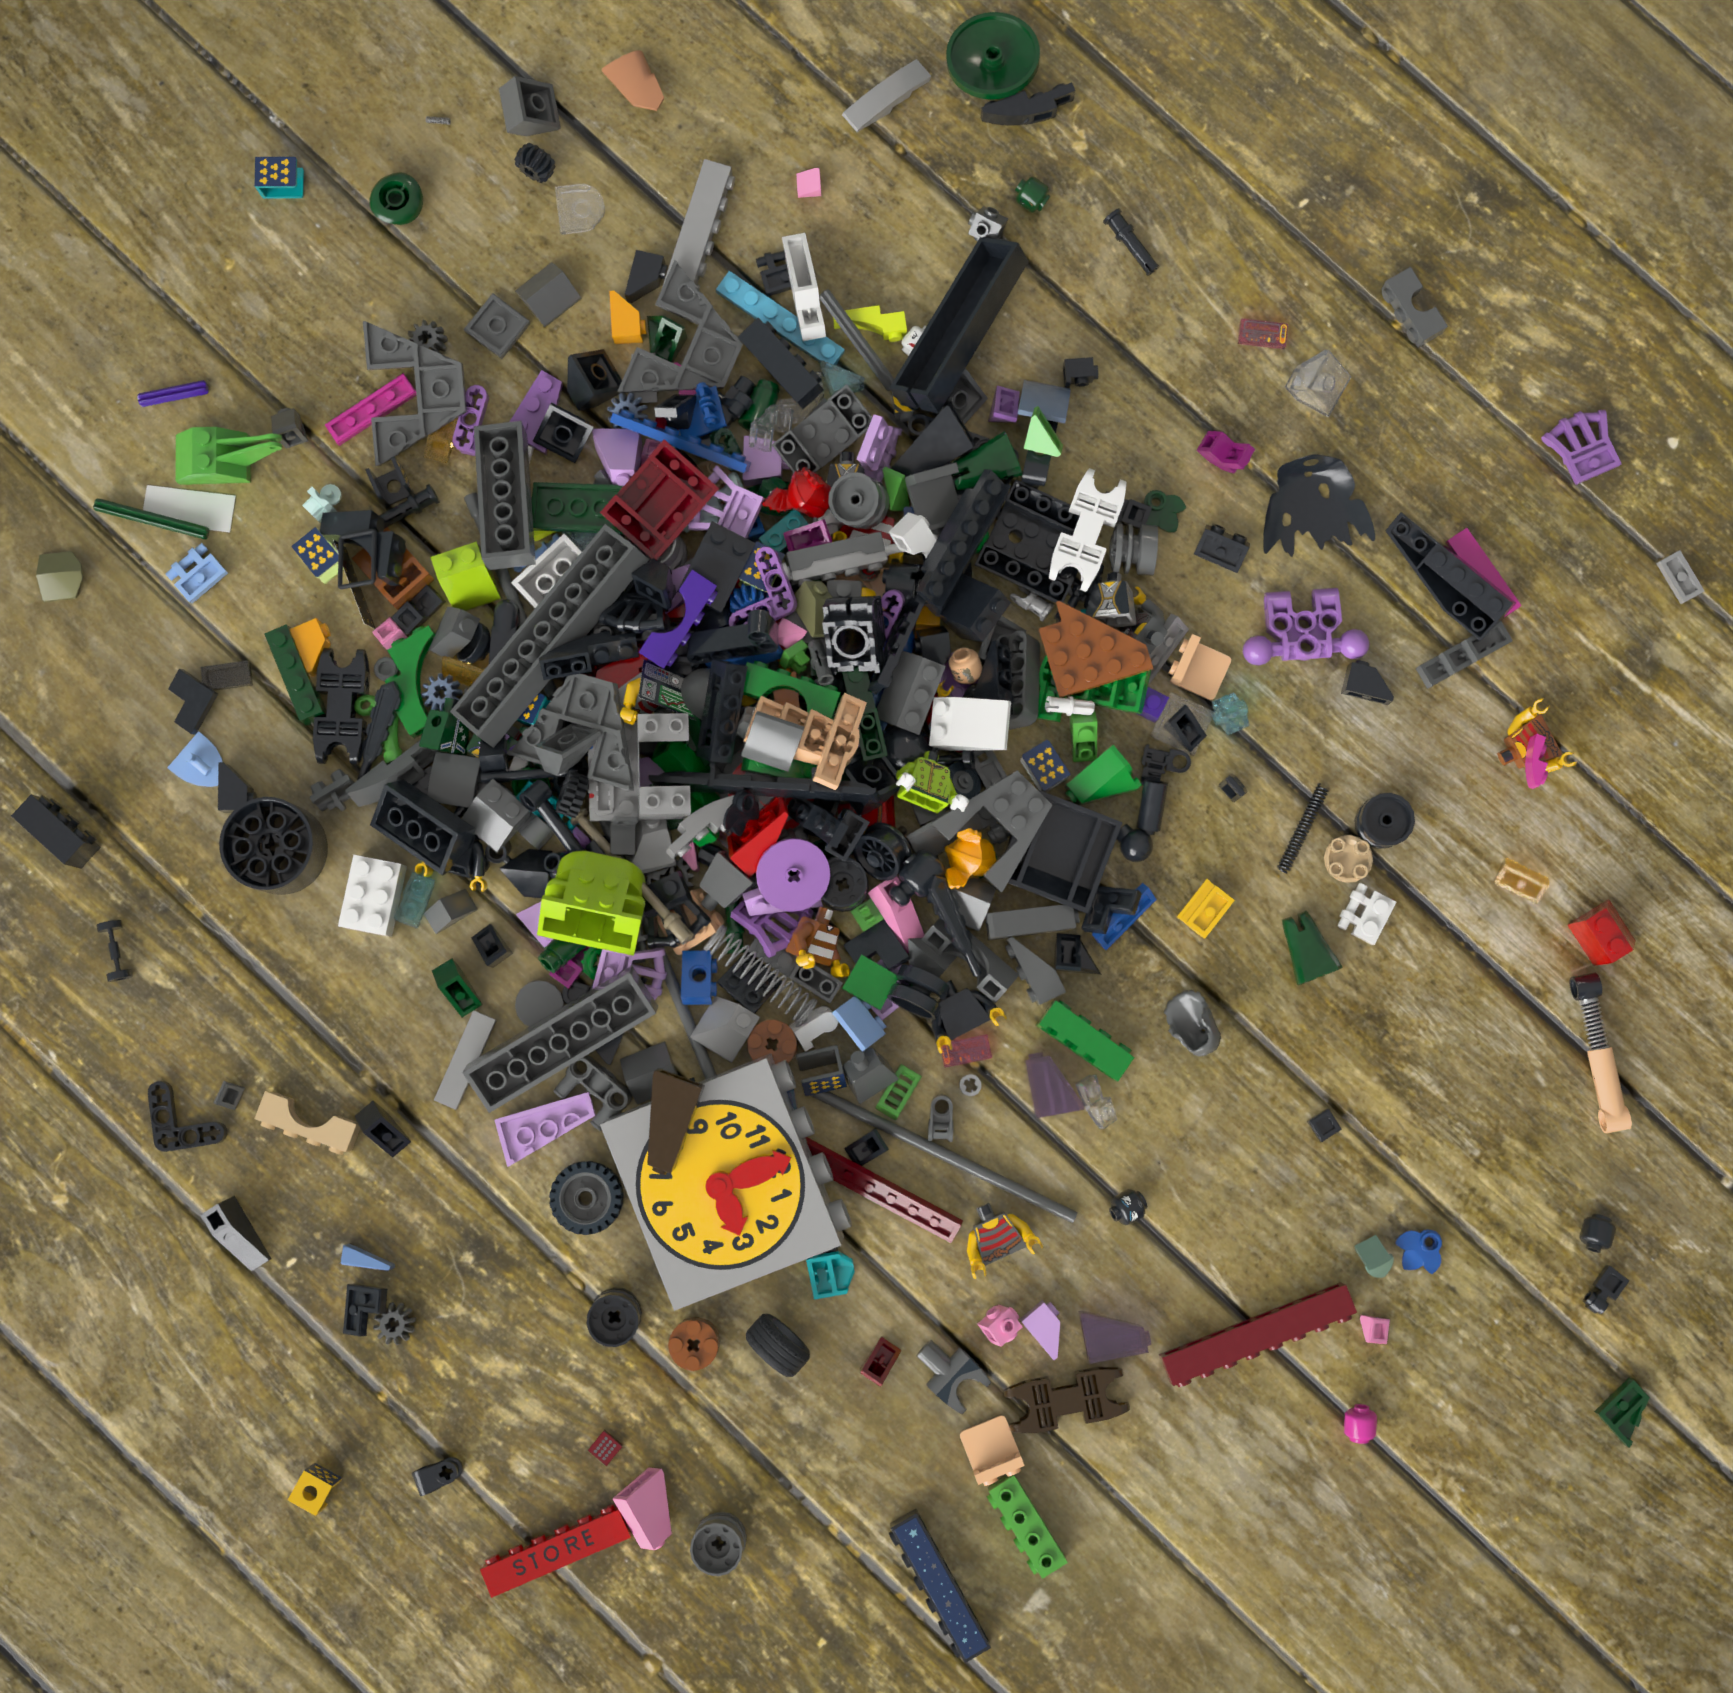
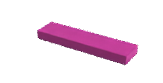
[325,373,417,446]
[1445,528,1522,617]

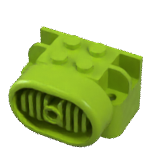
[537,851,645,956]

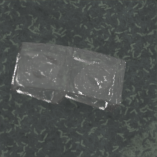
[1075,1074,1117,1129]

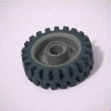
[549,1161,624,1235]

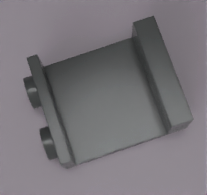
[904,463,959,535]

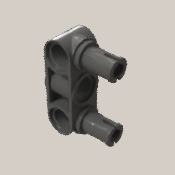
[553,1055,632,1131]

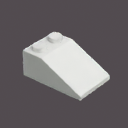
[929,697,1011,751]

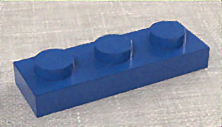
[1092,883,1157,950]

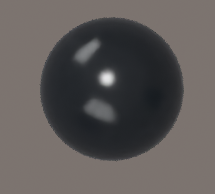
[883,725,933,771]

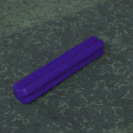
[137,380,209,407]

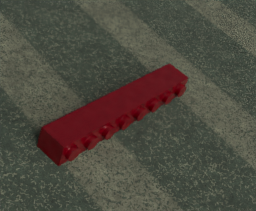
[1159,1282,1357,1387]

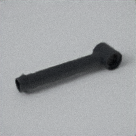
[519,780,585,853]

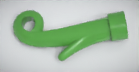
[354,695,403,765]

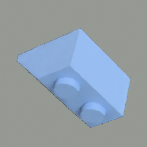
[832,996,887,1052]

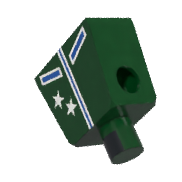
[419,698,469,755]

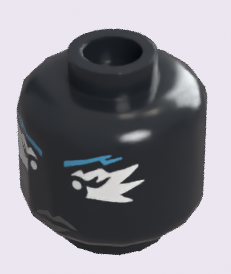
[1109,1189,1148,1226]

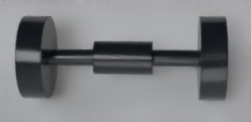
[938,750,975,770]
[96,920,133,982]

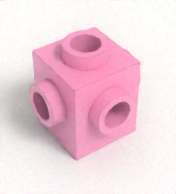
[978,1305,1022,1347]

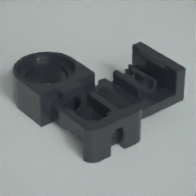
[1140,744,1191,785]

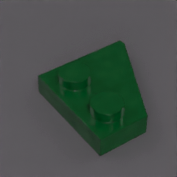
[1594,1377,1650,1448]

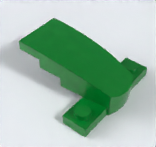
[1037,655,1151,722]

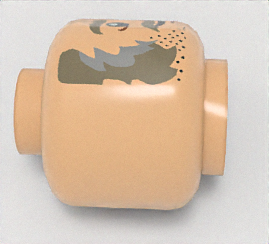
[948,648,983,684]

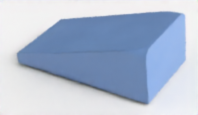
[341,1244,395,1271]

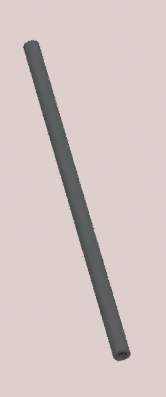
[810,1091,1078,1223]

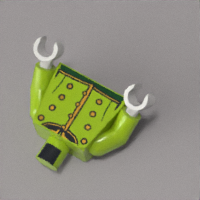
[896,751,969,813]

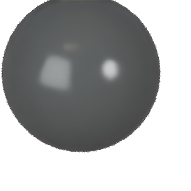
[681,668,721,720]

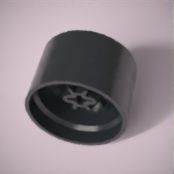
[219,797,328,895]

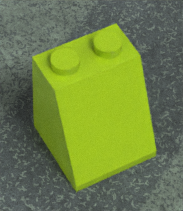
[430,541,501,611]

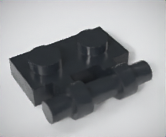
[756,250,792,297]

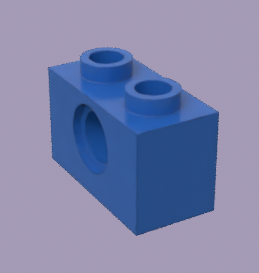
[681,951,717,1005]

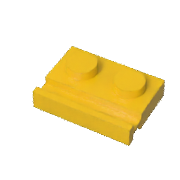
[1177,879,1235,939]

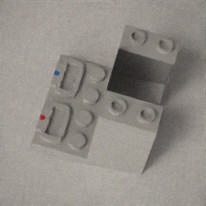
[588,713,691,821]

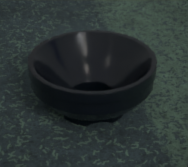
[457,622,491,664]

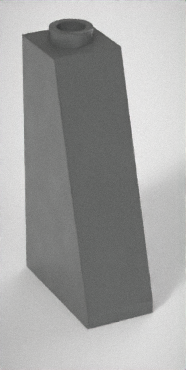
[985,905,1079,941]

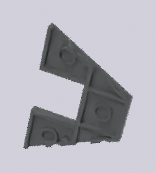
[618,260,743,393]
[363,321,467,466]
[507,674,634,791]

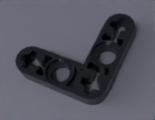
[148,1081,227,1152]

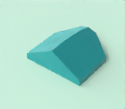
[806,1251,855,1300]

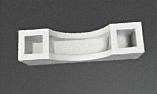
[889,513,938,558]

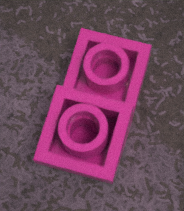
[1525,734,1548,789]

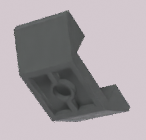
[772,384,872,473]

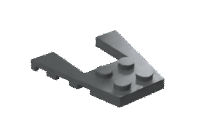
[931,770,1052,892]

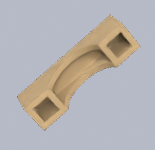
[254,1091,360,1155]

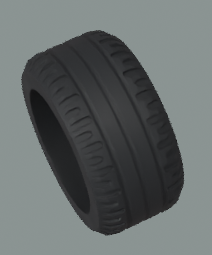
[746,1314,810,1377]

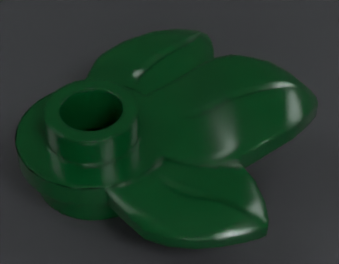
[1144,490,1186,533]

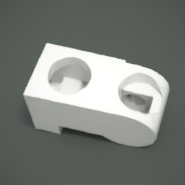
[789,1006,838,1052]

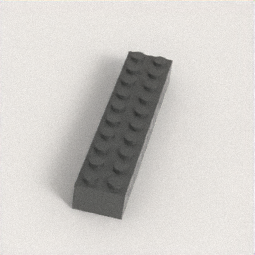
[450,524,649,748]

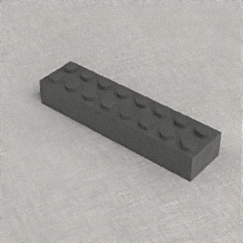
[462,966,658,1113]

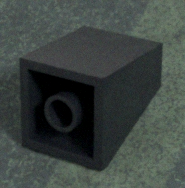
[940,574,1011,642]

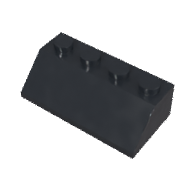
[370,779,476,875]

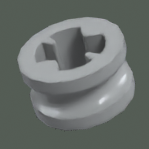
[959,1074,981,1096]

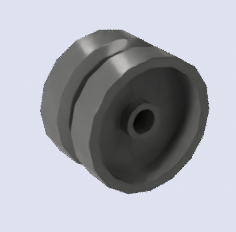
[829,472,889,529]

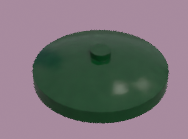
[946,12,1040,100]

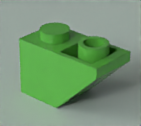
[1070,710,1097,762]

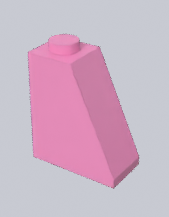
[613,1468,672,1550]

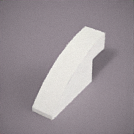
[782,233,826,341]

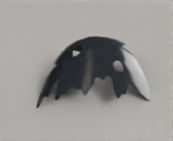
[1263,454,1375,557]

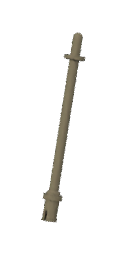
[570,808,694,945]

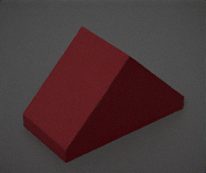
[860,1336,902,1387]

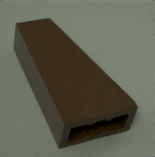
[647,1068,705,1175]

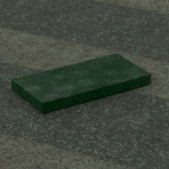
[532,482,623,534]

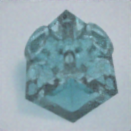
[1211,692,1250,735]

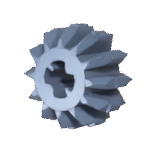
[607,392,648,429]
[421,673,463,711]

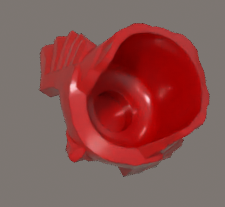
[762,467,832,518]

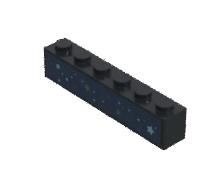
[889,1509,991,1663]

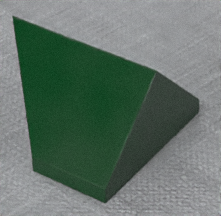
[647,316,687,363]

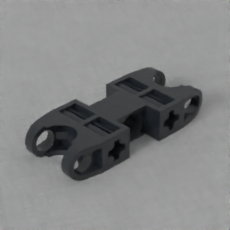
[313,648,370,765]

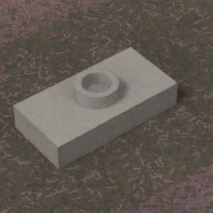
[1656,550,1704,604]

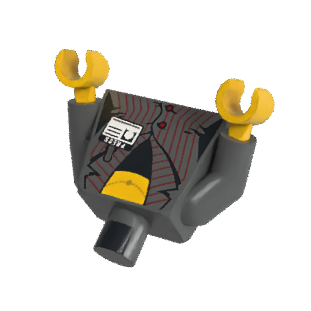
[1119,587,1168,655]

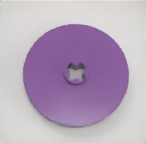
[756,838,830,912]

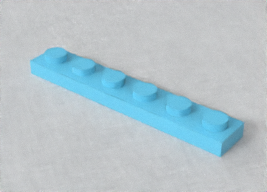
[716,271,845,371]

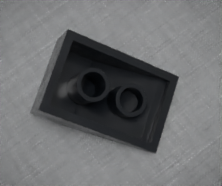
[677,521,756,614]

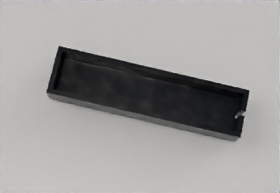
[890,237,1029,413]

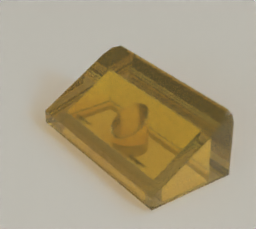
[442,656,484,687]
[1493,857,1550,904]

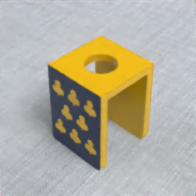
[288,1463,342,1516]

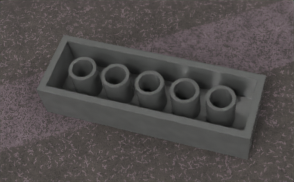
[474,421,536,570]

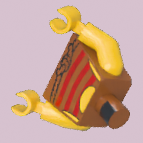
[1497,698,1577,773]

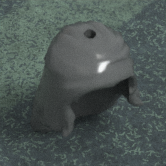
[1164,990,1221,1057]

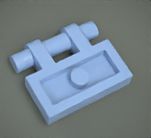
[165,543,228,604]

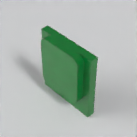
[842,954,898,1010]

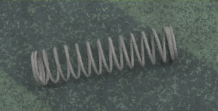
[704,925,817,1024]

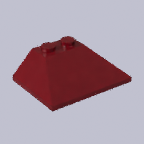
[600,439,719,560]

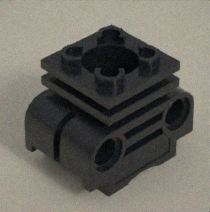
[822,596,886,674]

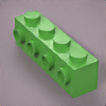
[987,1475,1068,1579]

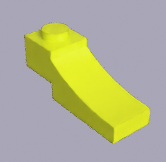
[833,305,907,342]

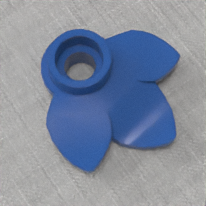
[1395,1229,1442,1274]

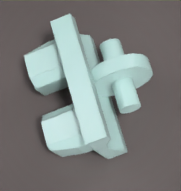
[302,484,342,523]

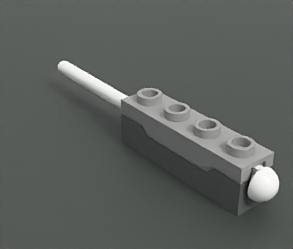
[778,532,940,587]

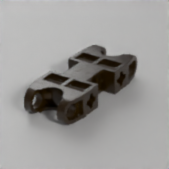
[1003,1367,1130,1433]

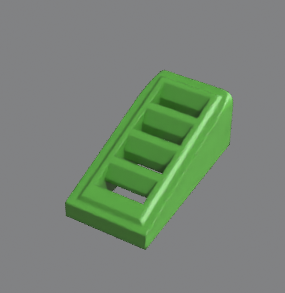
[875,1064,922,1121]

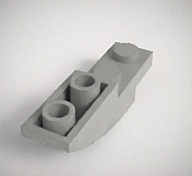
[666,795,734,860]

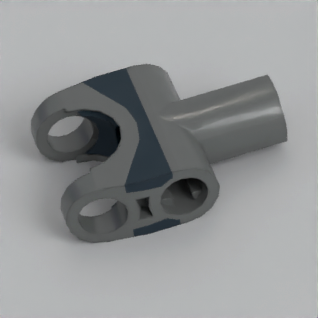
[916,1340,992,1414]

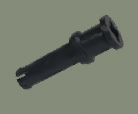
[1103,208,1160,276]
[379,484,440,529]

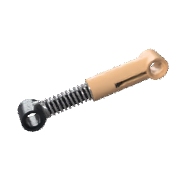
[1569,972,1632,1134]

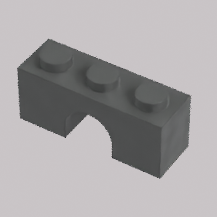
[1381,267,1448,348]

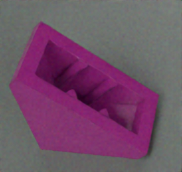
[783,519,832,552]

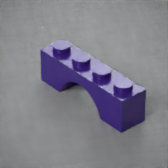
[639,570,718,669]

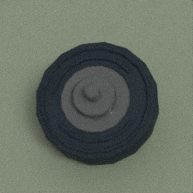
[947,762,981,800]

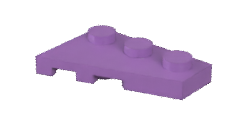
[510,370,563,455]

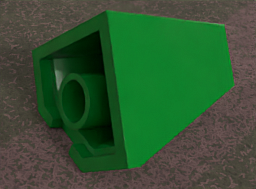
[1064,745,1142,806]

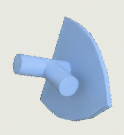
[167,731,223,787]

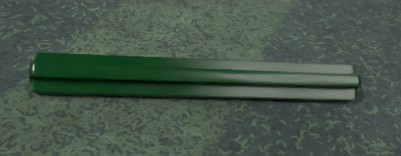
[93,498,210,539]

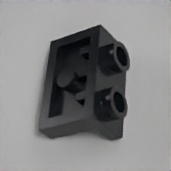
[1194,523,1250,573]

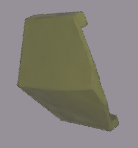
[36,551,83,602]

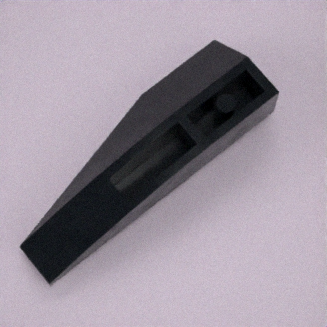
[1385,512,1516,641]

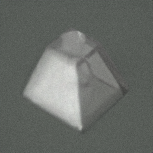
[1285,350,1351,417]

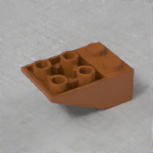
[351,527,434,610]

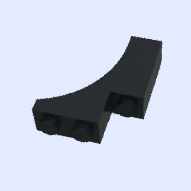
[320,510,406,586]

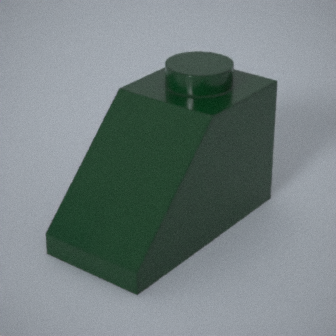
[431,958,483,1018]

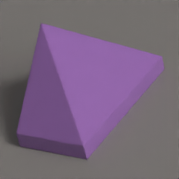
[988,386,1020,422]

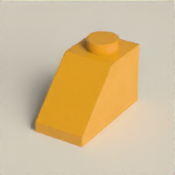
[610,291,647,344]
[289,618,331,677]

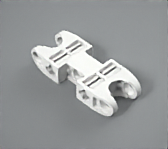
[1049,468,1127,592]

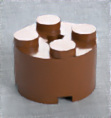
[748,1020,798,1064]
[668,1317,720,1371]

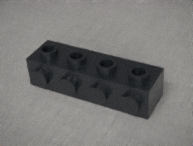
[738,317,824,409]

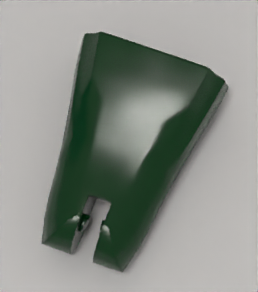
[951,431,1023,490]
[1282,910,1343,986]

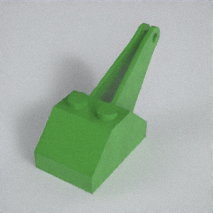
[175,427,282,485]

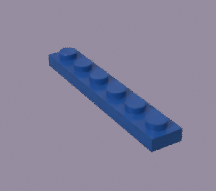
[610,409,751,473]

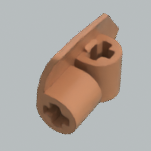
[602,50,664,111]

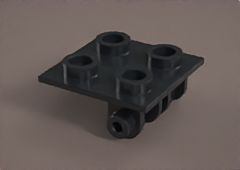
[717,952,783,1014]

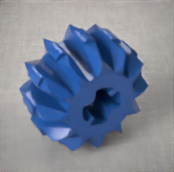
[729,583,769,622]

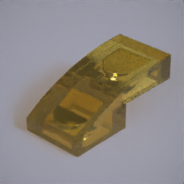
[423,417,459,463]

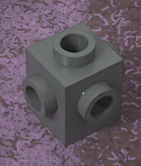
[968,206,1008,241]

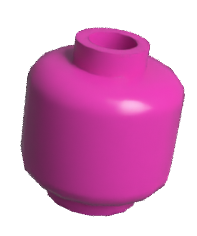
[1344,1404,1377,1444]

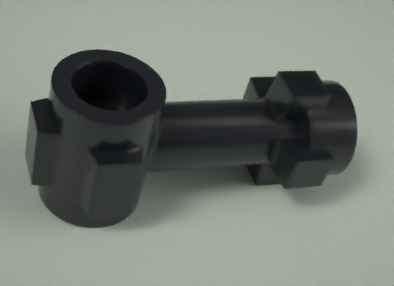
[1054,585,1087,623]

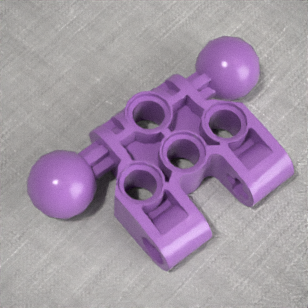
[1243,588,1370,666]

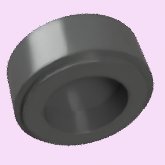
[374,657,399,682]

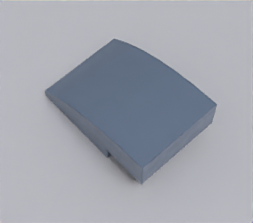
[1018,380,1071,423]

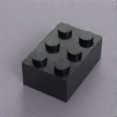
[11,794,101,869]

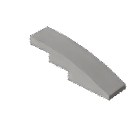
[842,59,931,132]

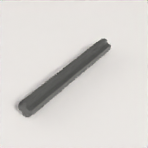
[819,289,894,391]

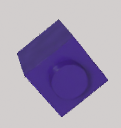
[1136,687,1169,723]

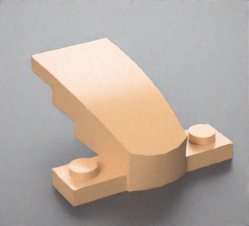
[744,693,867,790]

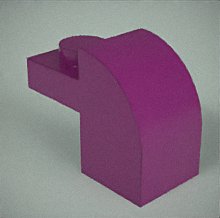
[1196,431,1255,474]

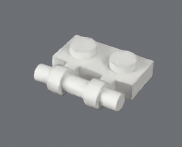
[1337,883,1396,945]

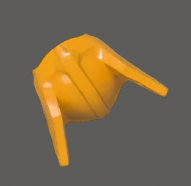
[945,828,997,889]

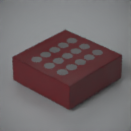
[588,1429,623,1466]

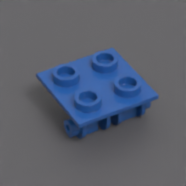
[679,382,727,437]

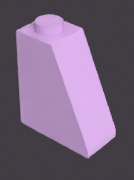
[592,429,643,486]

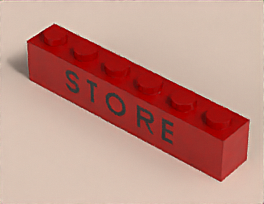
[480,1504,632,1598]

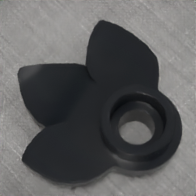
[723,789,759,837]

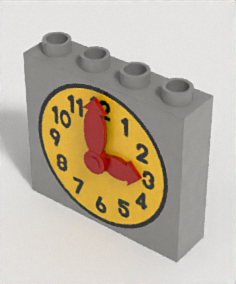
[600,1053,852,1311]

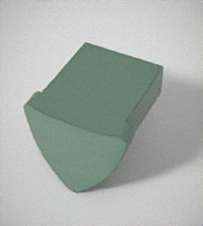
[1354,1235,1394,1278]

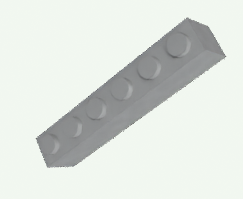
[661,159,735,290]

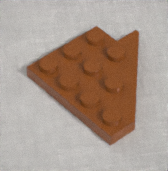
[1039,601,1153,698]

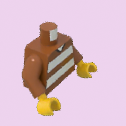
[786,906,850,978]

